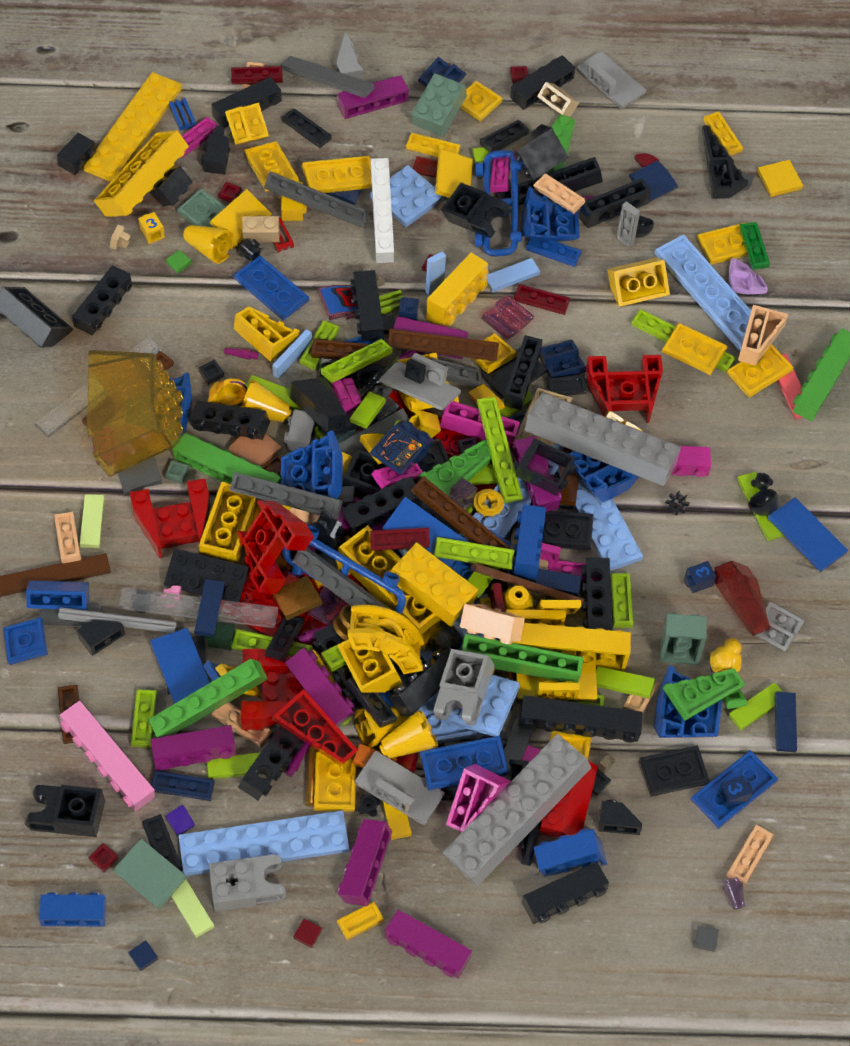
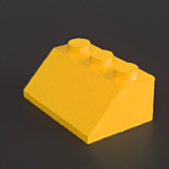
[607,257,670,307]
[337,639,402,693]

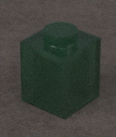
[205,621,236,651]

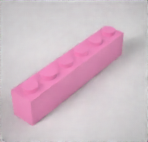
[60,701,155,812]

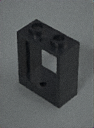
[515,438,576,496]

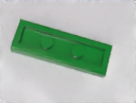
[739,222,770,270]

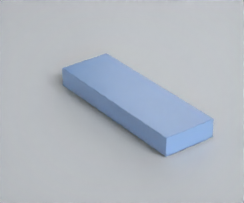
[426,251,446,296]
[487,258,540,293]
[272,329,312,379]

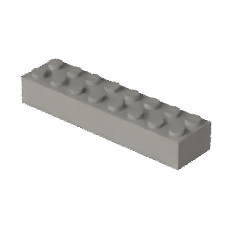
[524,392,681,486]
[443,734,591,887]

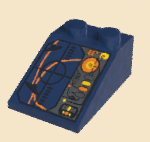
[370,419,434,475]

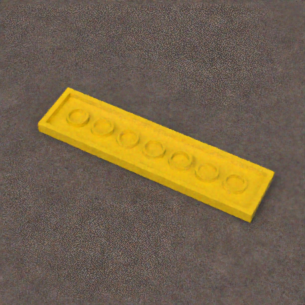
[84,72,182,182]

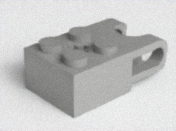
[433,649,495,726]
[209,855,287,912]

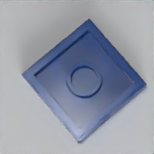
[3,617,48,665]

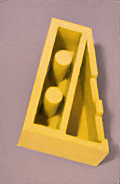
[234,306,300,362]

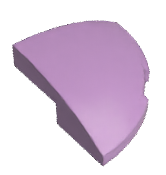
[729,258,768,294]

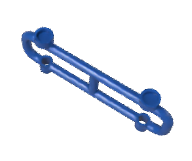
[475,150,522,257]
[282,525,406,615]

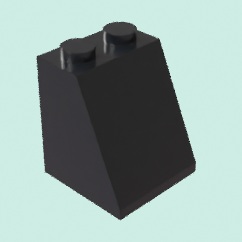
[512,124,569,180]

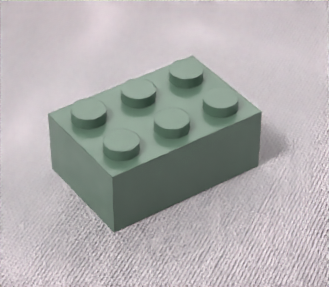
[411,73,467,137]
[659,613,707,665]

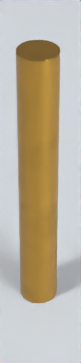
[305,747,316,806]

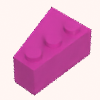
[446,764,510,832]

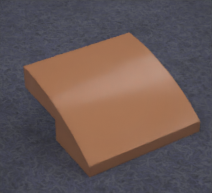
[228,434,283,466]

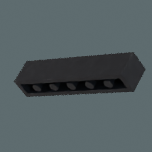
[519,695,643,743]

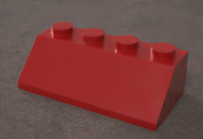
[540,760,598,839]

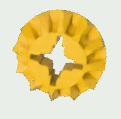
[474,489,504,518]

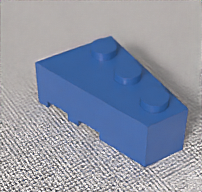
[534,829,608,877]

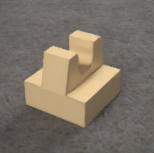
[109,225,131,250]

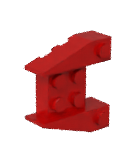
[586,355,663,423]
[130,478,210,559]
[238,500,314,594]
[241,649,303,731]

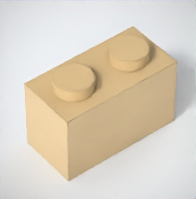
[537,82,579,117]
[243,216,280,242]

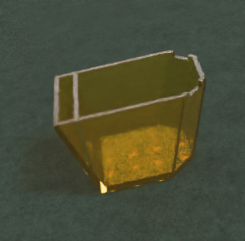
[87,350,183,477]

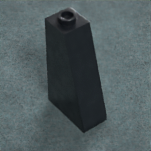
[289,378,347,432]

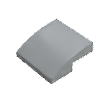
[751,602,804,652]

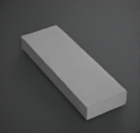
[617,201,640,247]

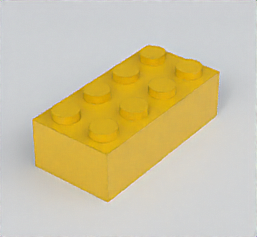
[426,253,489,327]
[199,482,259,564]
[391,542,479,626]

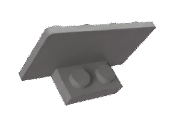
[577,51,646,109]
[379,353,461,410]
[355,751,445,825]

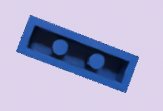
[26,581,89,610]
[39,892,107,927]

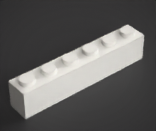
[371,158,394,263]

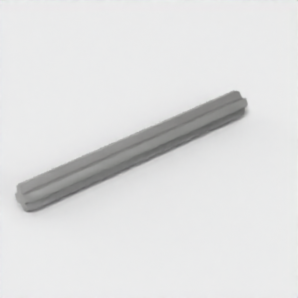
[58,607,177,633]

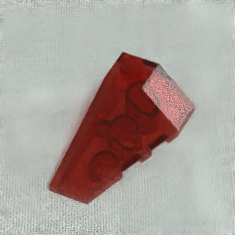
[714,561,770,636]

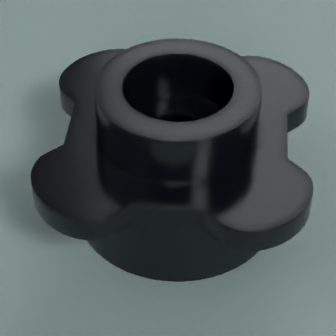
[751,473,773,491]
[357,795,380,817]

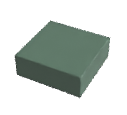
[165,460,189,484]

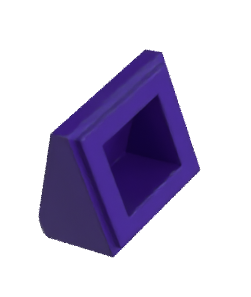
[166,805,195,836]

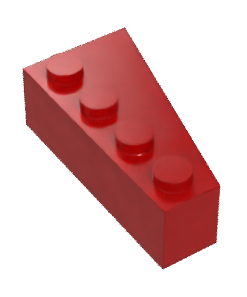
[272,689,358,766]

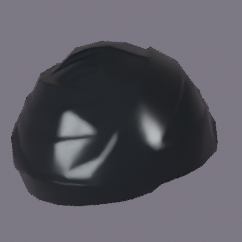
[635,216,654,238]
[748,489,779,516]
[428,626,460,652]

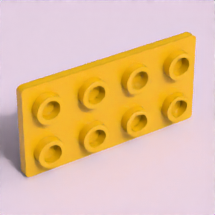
[516,663,597,701]

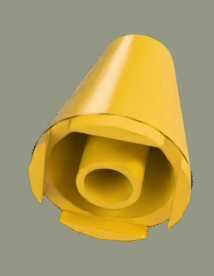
[183,225,234,264]
[241,380,292,422]
[502,586,535,612]
[355,707,412,748]
[379,710,438,759]

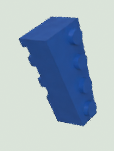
[510,504,546,583]

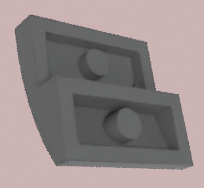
[115,449,162,496]

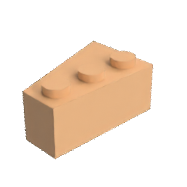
[738,305,789,365]
[460,604,525,644]

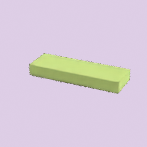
[80,494,105,548]
[171,880,214,938]

